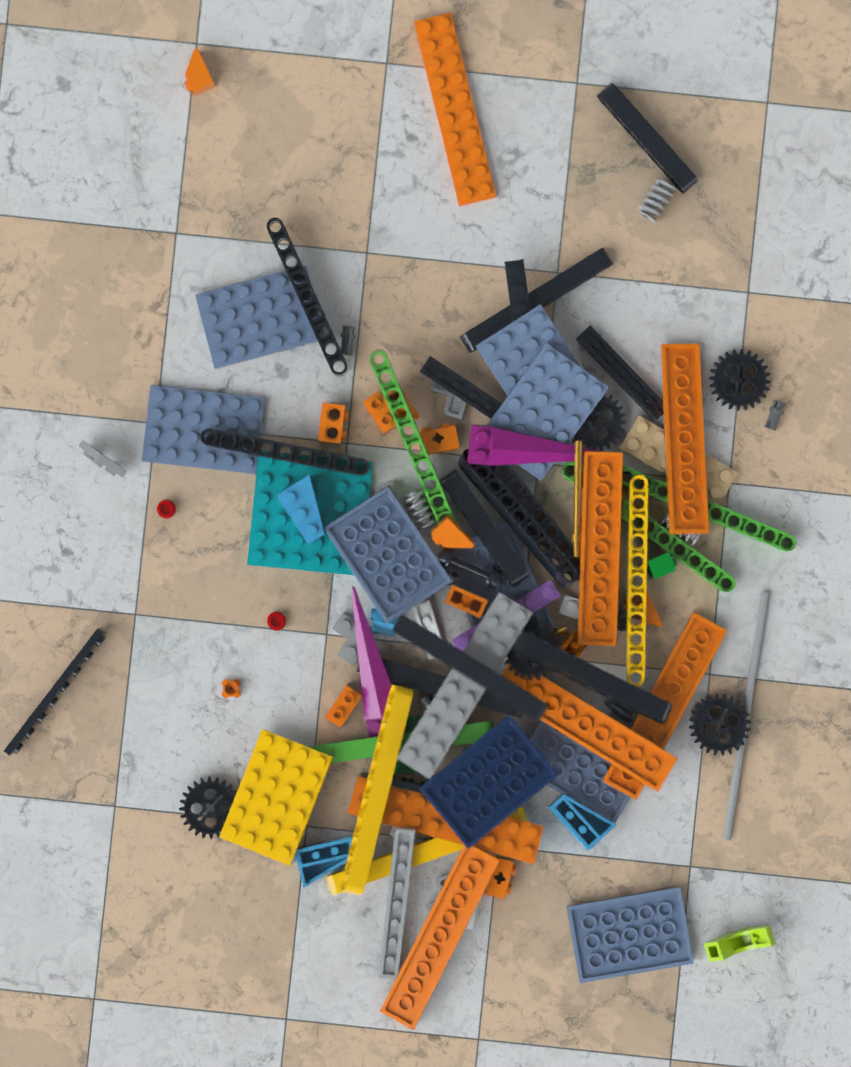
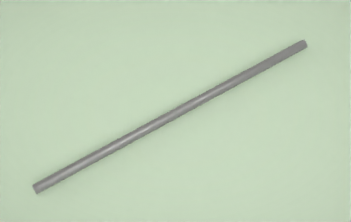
[723,592,769,840]

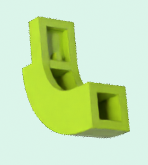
[704,925,776,962]

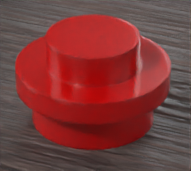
[157,500,176,519]
[267,612,286,631]

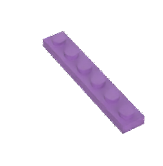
[452,580,560,651]

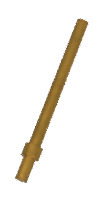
[571,441,582,557]

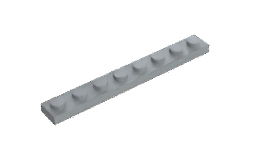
[378,827,415,979]

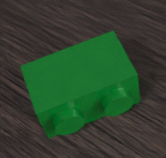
[647,552,678,579]

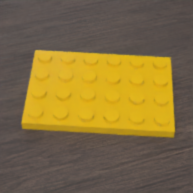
[219,729,334,866]

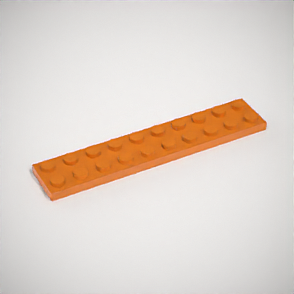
[414,12,496,207]
[660,344,709,534]
[577,451,623,646]
[602,612,727,800]
[502,664,678,792]
[347,776,544,864]
[380,845,501,1030]

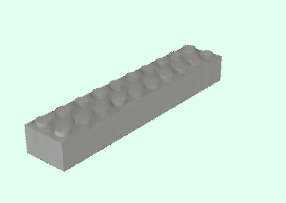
[397,592,533,779]

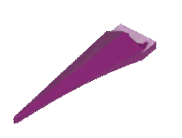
[467,424,605,466]
[351,586,408,738]

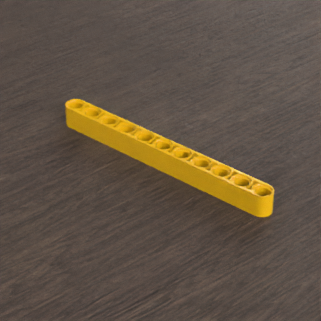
[626,475,648,687]
[341,685,413,895]
[326,806,528,895]

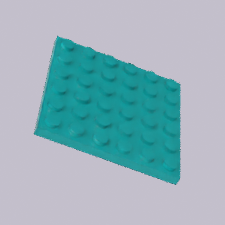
[247,451,373,575]

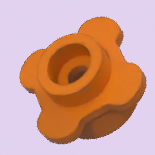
[222,679,241,698]

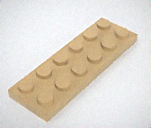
[619,415,738,505]

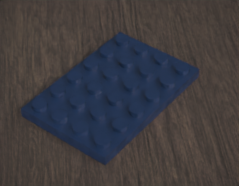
[419,715,558,849]

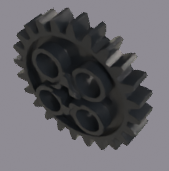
[708,349,771,411]
[572,393,627,451]
[504,618,564,681]
[689,693,751,756]
[179,776,237,839]

